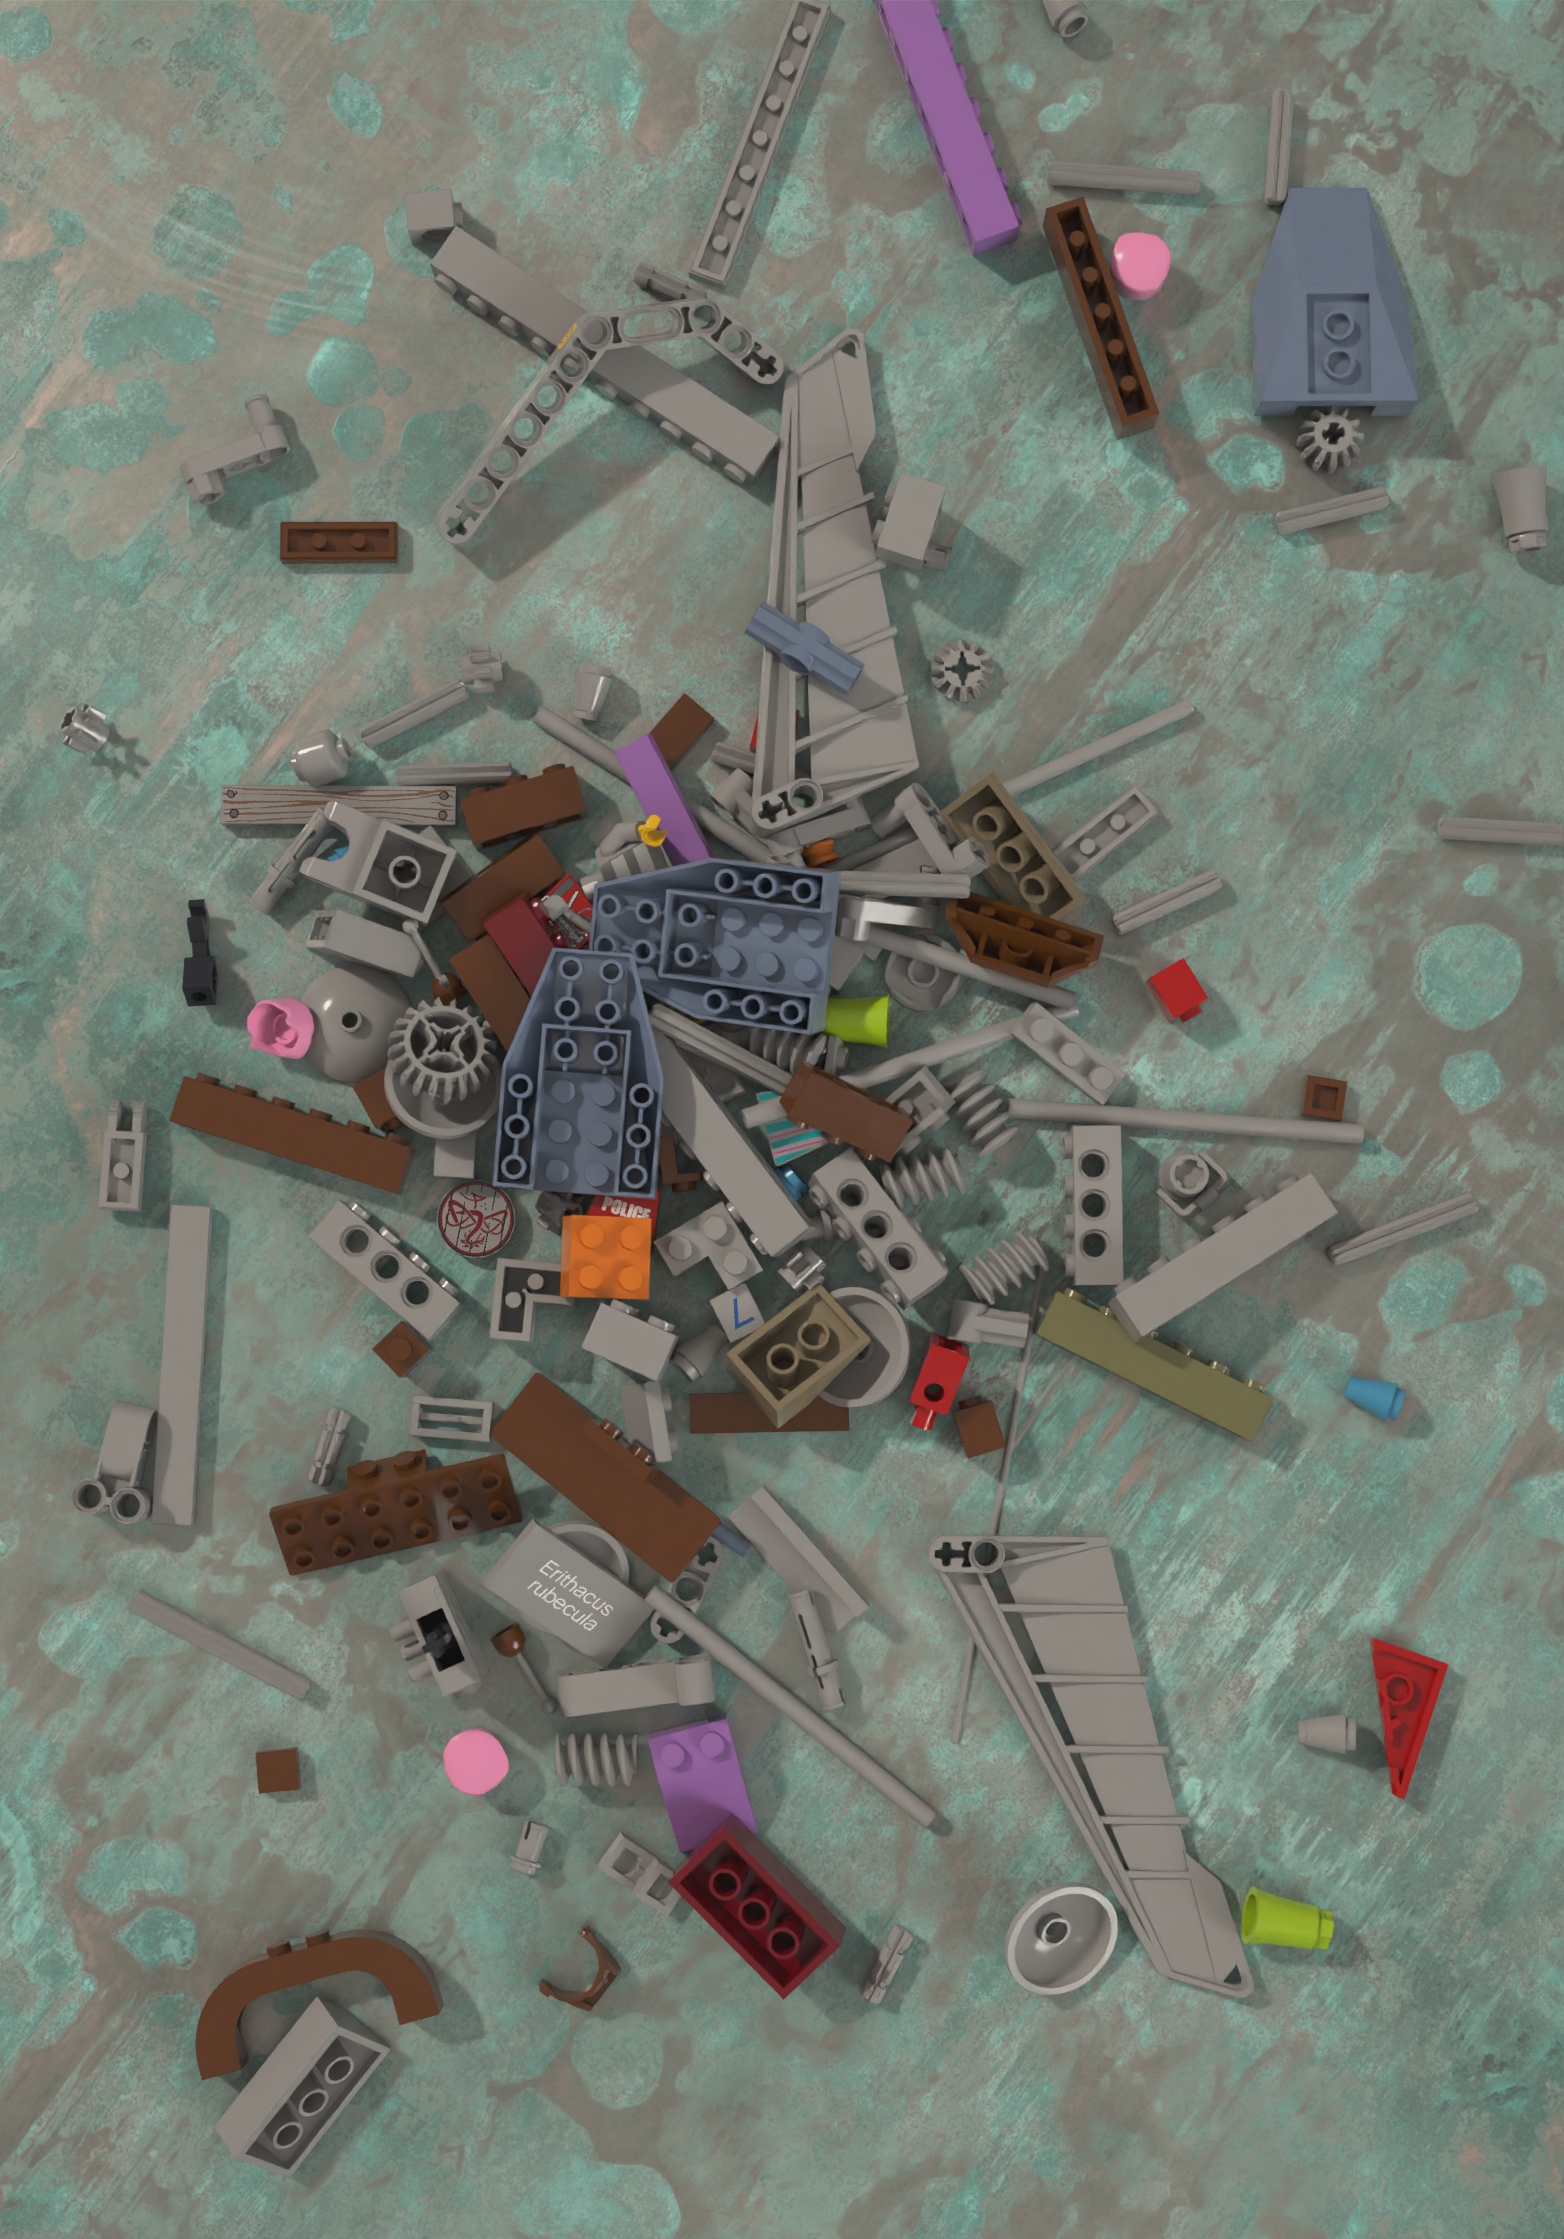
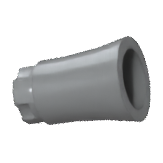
[1491,466,1549,554]

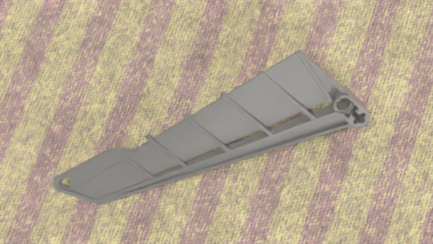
[749,327,919,839]
[926,1533,1254,1998]

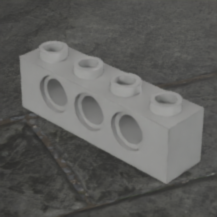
[1063,1125,1124,1286]
[808,1147,947,1311]
[308,1200,464,1340]

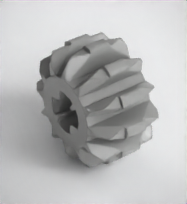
[1296,406,1364,474]

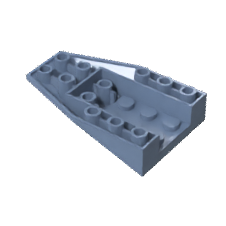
[1252,188,1419,416]
[589,858,841,1035]
[492,948,664,1200]

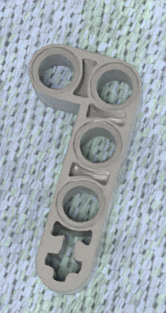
[556,1654,716,1717]

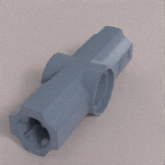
[745,602,865,696]

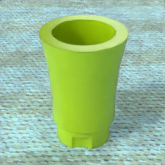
[813,994,890,1049]
[1241,1886,1334,1951]

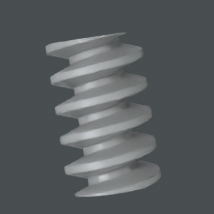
[739,1026,827,1075]
[944,1070,1018,1159]
[879,1147,966,1209]
[958,1226,1049,1305]
[555,1733,638,1786]

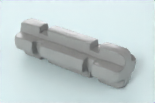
[633,262,707,312]
[308,1408,351,1486]
[861,1924,913,2004]

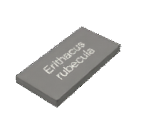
[481,1518,654,1668]

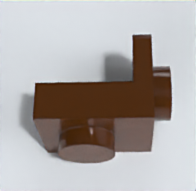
[658,1135,704,1192]

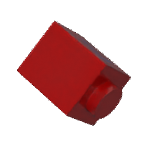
[1145,958,1208,1023]

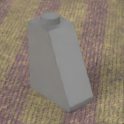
[305,909,425,978]

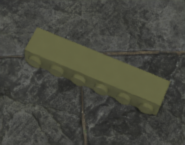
[1033,1288,1274,1442]

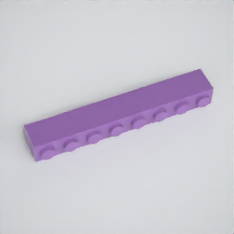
[873,0,1022,257]

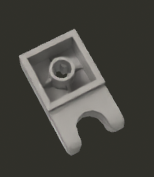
[299,801,457,928]

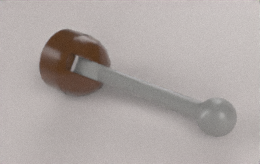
[403,918,466,1006]
[490,1622,557,1714]

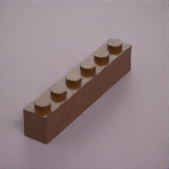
[1042,197,1160,440]
[169,1072,416,1195]

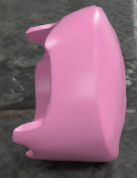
[1110,232,1171,301]
[247,997,315,1059]
[443,1728,509,1796]

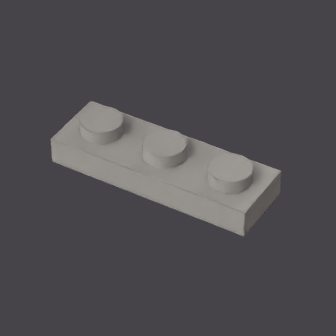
[1009,1002,1126,1105]

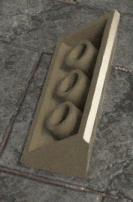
[940,772,1087,920]

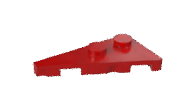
[1370,1637,1449,1799]

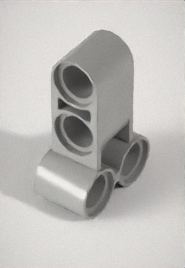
[70,1400,157,1524]

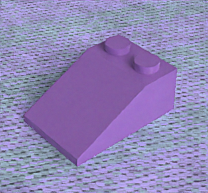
[648,1713,758,1852]

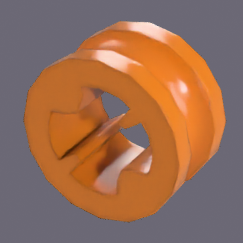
[801,839,840,868]

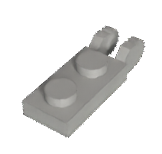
[98,1100,147,1212]

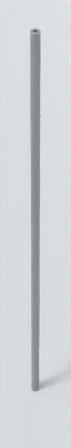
[482,699,1194,1035]

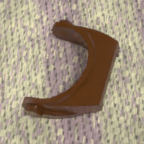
[538,1925,621,2011]

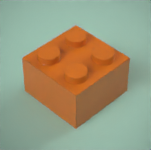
[560,1215,651,1300]

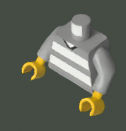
[580,815,669,901]

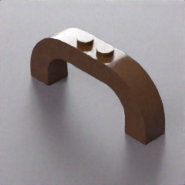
[195,1929,444,2080]

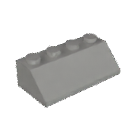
[214,1996,391,2178]

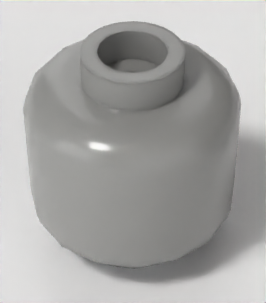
[291,730,353,787]

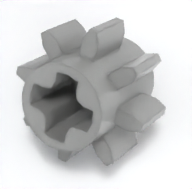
[461,643,504,694]
[59,703,110,754]
[535,1191,585,1236]
[777,1244,827,1293]

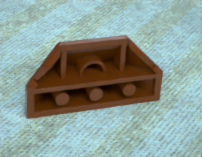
[945,892,1104,988]

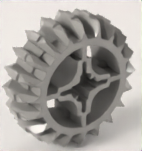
[388,997,497,1104]

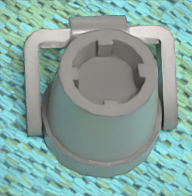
[1155,1151,1230,1221]

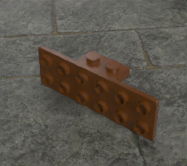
[490,1372,721,1583]
[269,1449,522,1576]

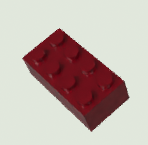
[668,1813,847,2000]

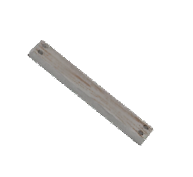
[220,785,457,827]

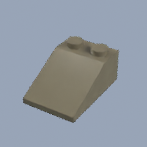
[726,1282,870,1429]

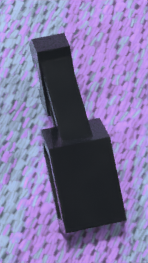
[182,899,218,1007]

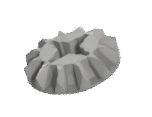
[931,639,994,702]

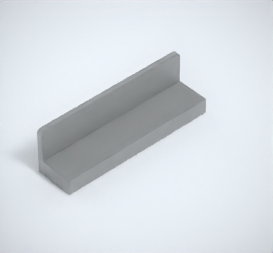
[728,1484,869,1635]

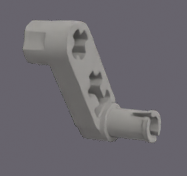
[180,394,291,505]
[870,783,991,879]
[766,796,871,867]
[835,865,941,941]

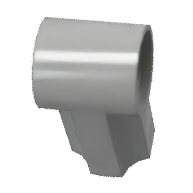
[710,768,777,847]
[947,1299,1029,1348]

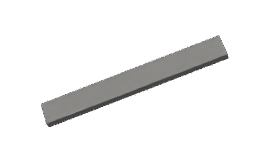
[689,0,831,290]
[151,1205,213,1525]

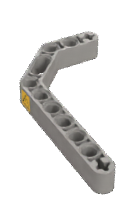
[436,297,784,544]

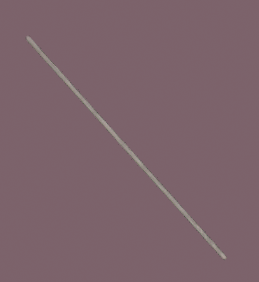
[951,1250,1048,1744]

